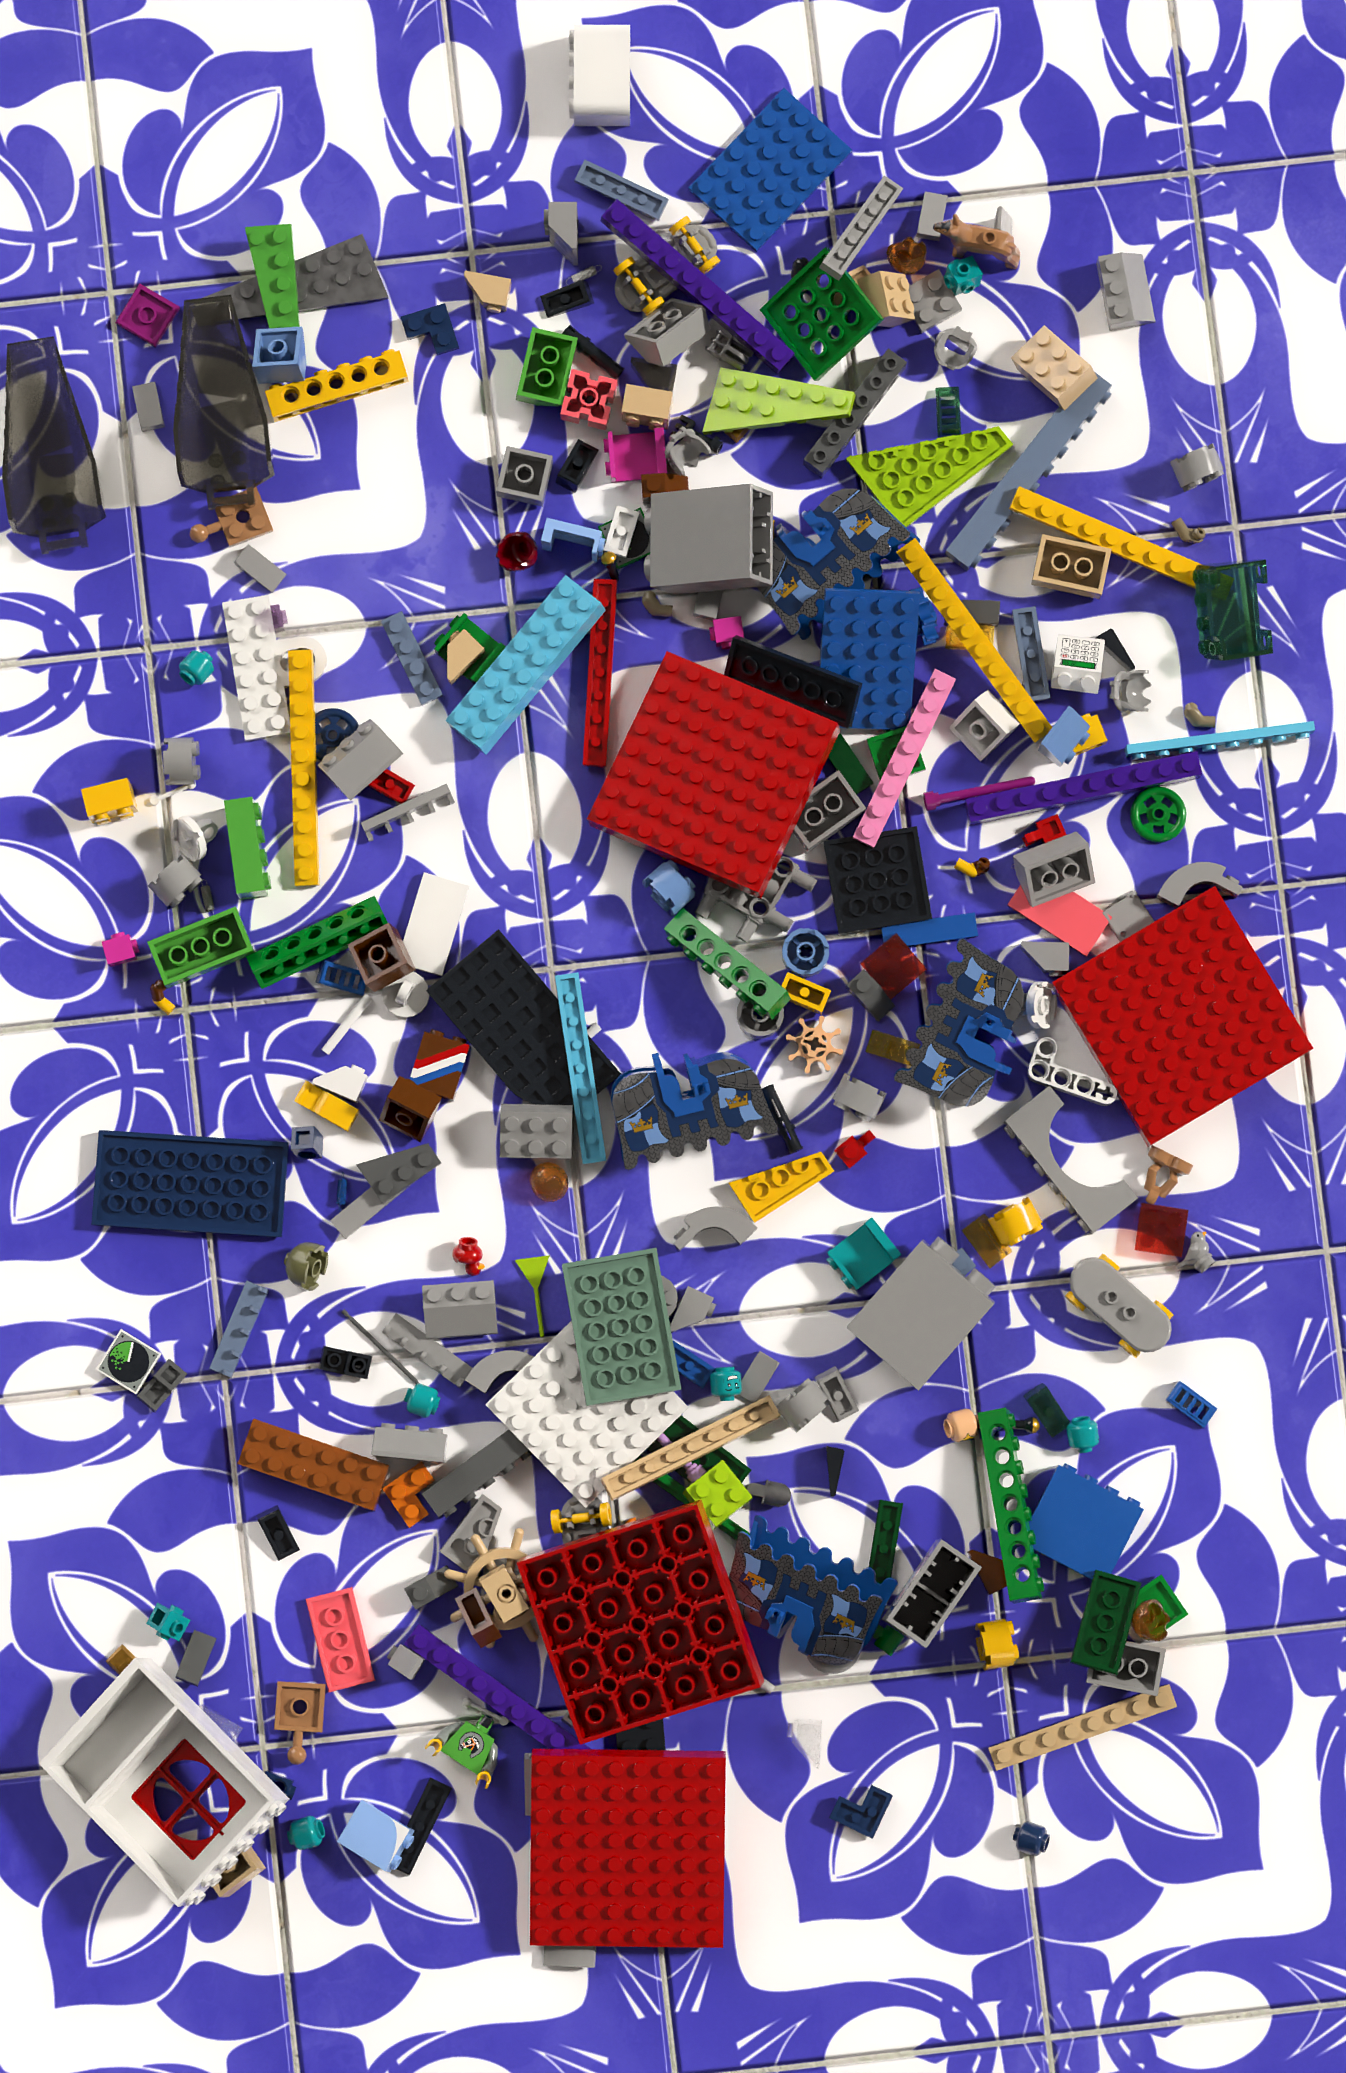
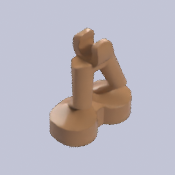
[1144,1145,1194,1204]

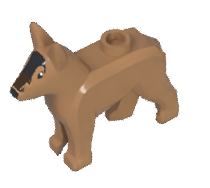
[933,214,1020,269]

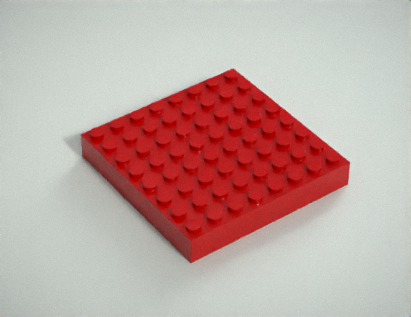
[587,651,840,899]
[1051,886,1314,1147]
[517,1499,765,1745]
[530,1749,726,1948]

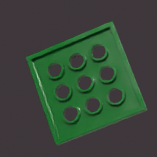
[759,247,884,381]

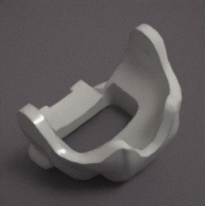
[934,326,977,370]
[665,426,711,476]
[1110,670,1152,712]

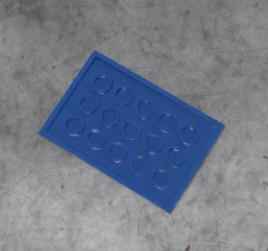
[689,88,852,252]
[819,588,920,730]

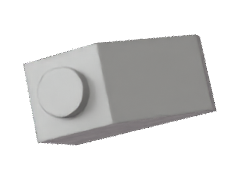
[1020,941,1069,977]
[670,1286,716,1333]
[387,1644,425,1680]

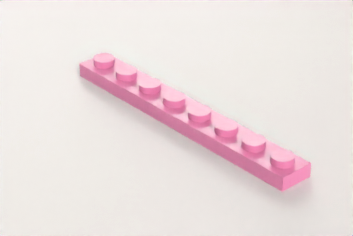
[853,669,956,848]

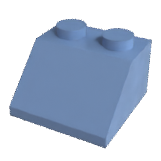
[252,326,306,384]
[1038,706,1090,767]

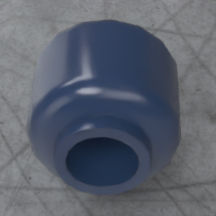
[1013,1821,1050,1856]

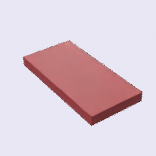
[1007,885,1112,957]
[306,1587,376,1692]

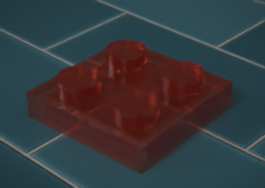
[860,933,927,999]
[1134,1203,1188,1257]

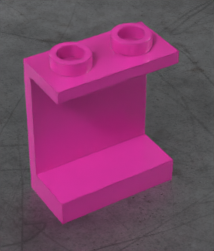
[603,427,667,483]

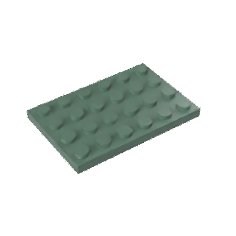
[562,1248,681,1406]

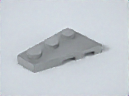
[439,1493,502,1577]

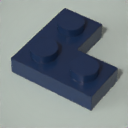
[401,303,459,356]
[829,1784,893,1839]

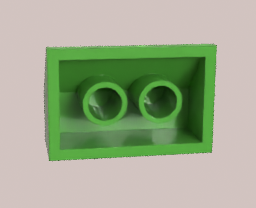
[515,327,578,406]

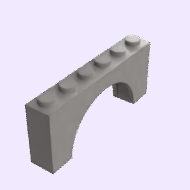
[1003,1086,1138,1234]

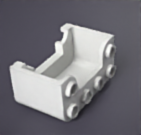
[569,25,630,126]

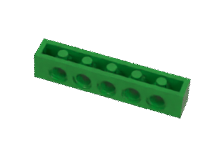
[246,895,388,989]
[664,908,791,1020]

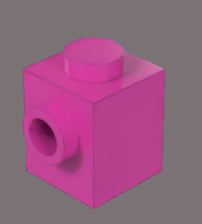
[709,616,744,649]
[102,932,140,967]

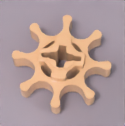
[786,1016,843,1074]

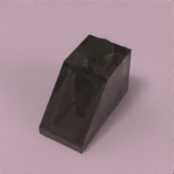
[630,357,677,392]

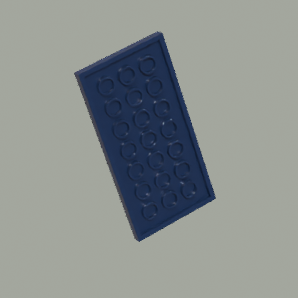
[91,1130,289,1238]

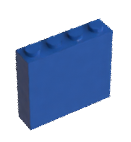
[1029,1463,1144,1580]

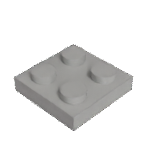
[909,269,962,333]

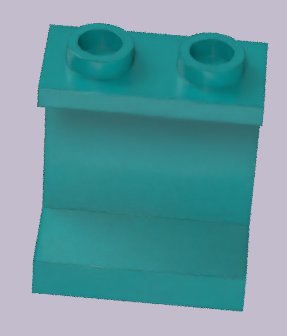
[826,1217,902,1291]

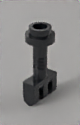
[670,415,723,455]

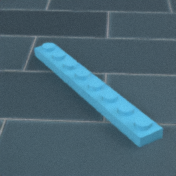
[1125,721,1315,760]
[555,972,606,1164]

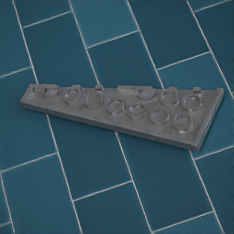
[189,234,389,327]

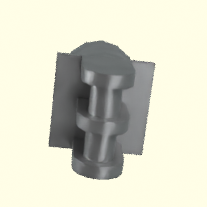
[705,329,754,371]
[747,1480,791,1507]

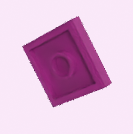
[115,283,180,348]

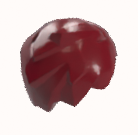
[496,532,538,571]

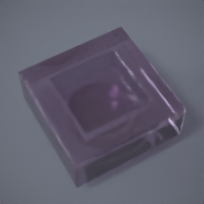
[270,604,288,632]

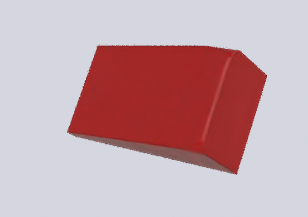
[367,769,415,804]

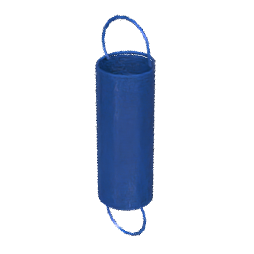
[336,1172,347,1212]

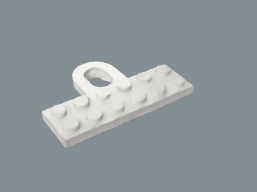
[222,595,327,742]

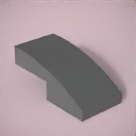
[137,1359,187,1413]
[175,1630,216,1687]

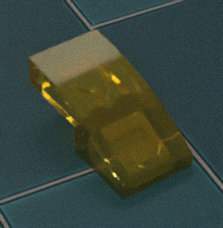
[866,1030,921,1066]

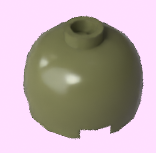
[284,1242,329,1291]

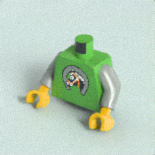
[425,1714,498,1789]

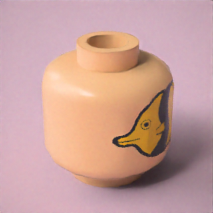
[943,1409,980,1442]

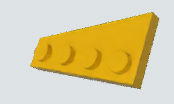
[728,1151,834,1223]

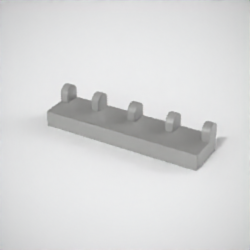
[361,783,455,842]
[382,1313,473,1388]

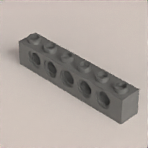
[803,348,907,478]

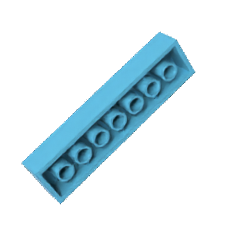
[446,575,606,755]

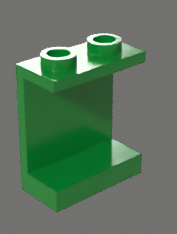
[434,613,506,685]

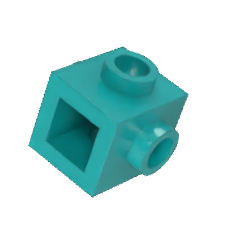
[944,256,983,296]
[146,1602,190,1641]

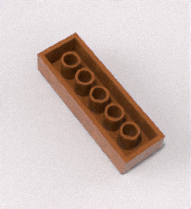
[237,1418,390,1511]

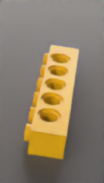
[265,349,409,422]

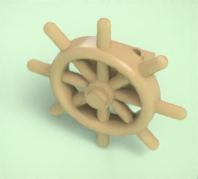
[444,1528,538,1649]

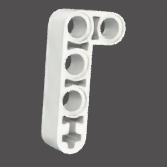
[1027,1037,1117,1106]

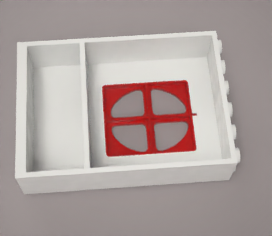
[39,1658,289,1907]

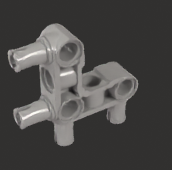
[695,856,817,943]

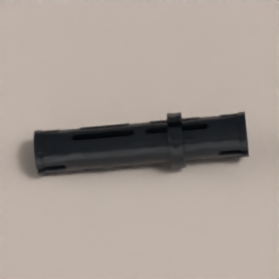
[562,325,625,379]
[762,1084,803,1155]

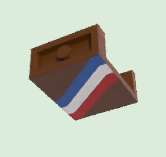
[410,1029,471,1101]

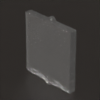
[732,913,787,969]

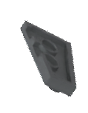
[356,1143,442,1204]

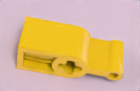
[294,1080,360,1132]

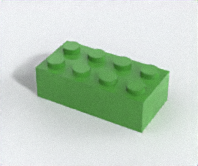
[224,797,272,900]
[147,906,255,989]

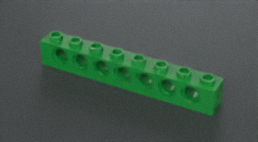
[978,1407,1044,1604]

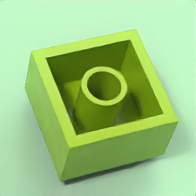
[683,1460,753,1531]

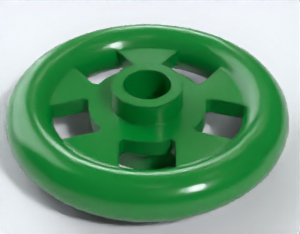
[1130,787,1187,843]

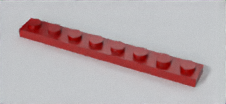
[583,579,618,767]

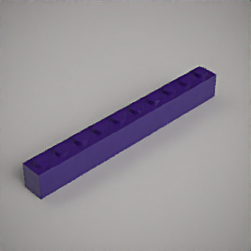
[600,199,795,375]
[964,751,1202,826]
[404,1624,591,1749]

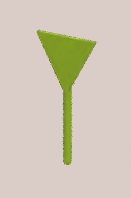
[515,1255,550,1338]

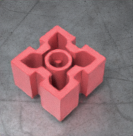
[560,369,618,431]

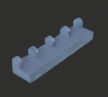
[209,1280,269,1378]

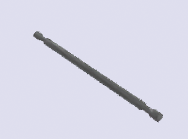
[341,1309,419,1384]

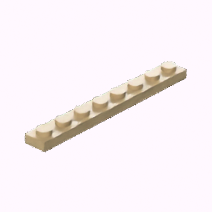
[601,1395,781,1501]
[988,1684,1177,1771]

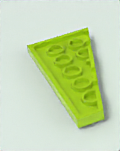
[702,367,856,435]

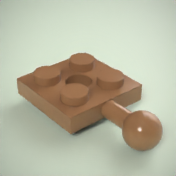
[190,487,273,548]
[274,1681,326,1765]

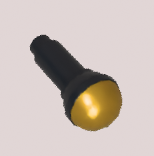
[601,551,619,581]
[1013,1417,1040,1434]

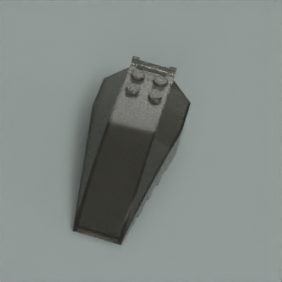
[173,295,275,510]
[2,336,106,555]

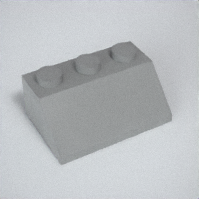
[544,202,578,265]
[1096,252,1155,331]
[624,298,711,366]
[317,719,404,801]
[1013,832,1096,907]
[422,1280,498,1339]
[371,1423,448,1463]
[1086,1641,1166,1696]

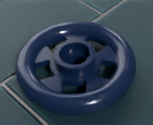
[315,708,359,761]

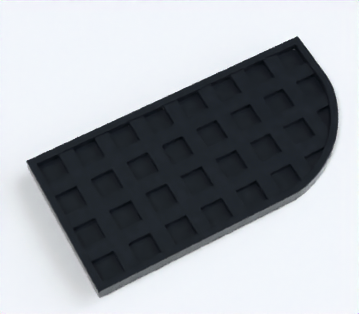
[426,929,621,1106]

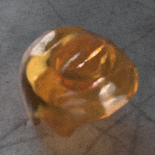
[886,237,927,275]
[529,1162,569,1202]
[1131,1599,1170,1641]

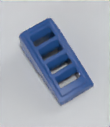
[315,960,366,996]
[1165,1381,1218,1428]

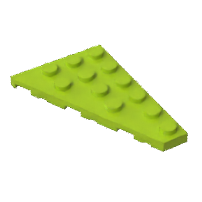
[846,426,1013,527]

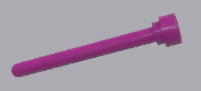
[923,776,1036,811]

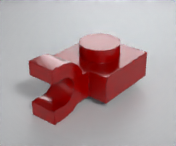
[1022,814,1067,847]
[834,1130,876,1169]

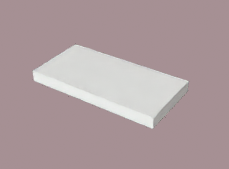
[403,872,469,976]

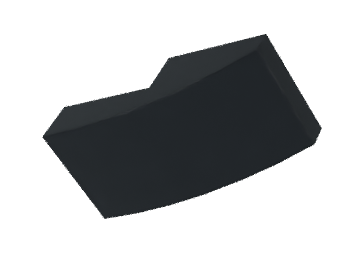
[318,1346,372,1379]

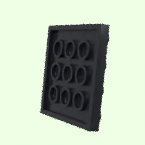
[823,826,932,935]

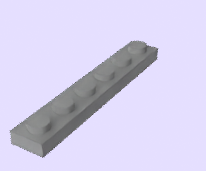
[819,175,903,281]

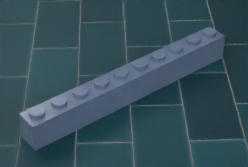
[945,371,1112,571]

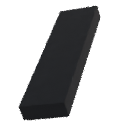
[396,1777,452,1876]

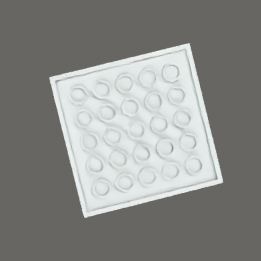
[485,1322,689,1508]

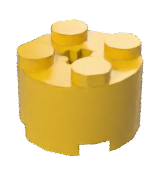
[987,1197,1043,1247]
[975,1618,1019,1671]

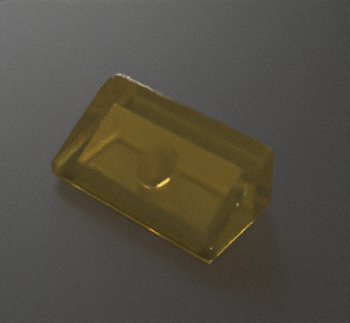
[961,1214,1012,1268]

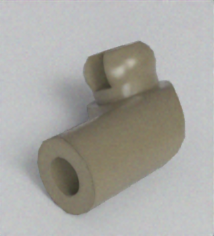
[1171,517,1206,544]
[642,591,673,617]
[1184,702,1216,728]

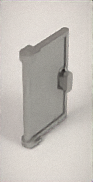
[1102,890,1155,942]

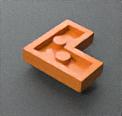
[382,1461,435,1528]

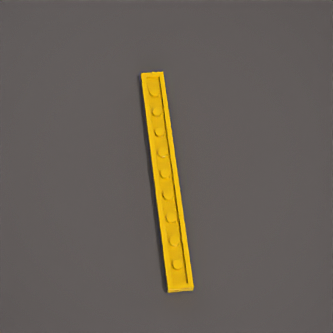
[1009,486,1234,601]
[896,538,1052,743]
[288,650,320,887]

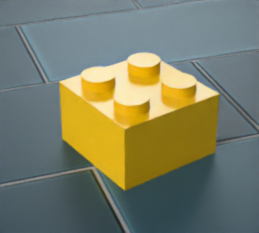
[81,778,138,825]

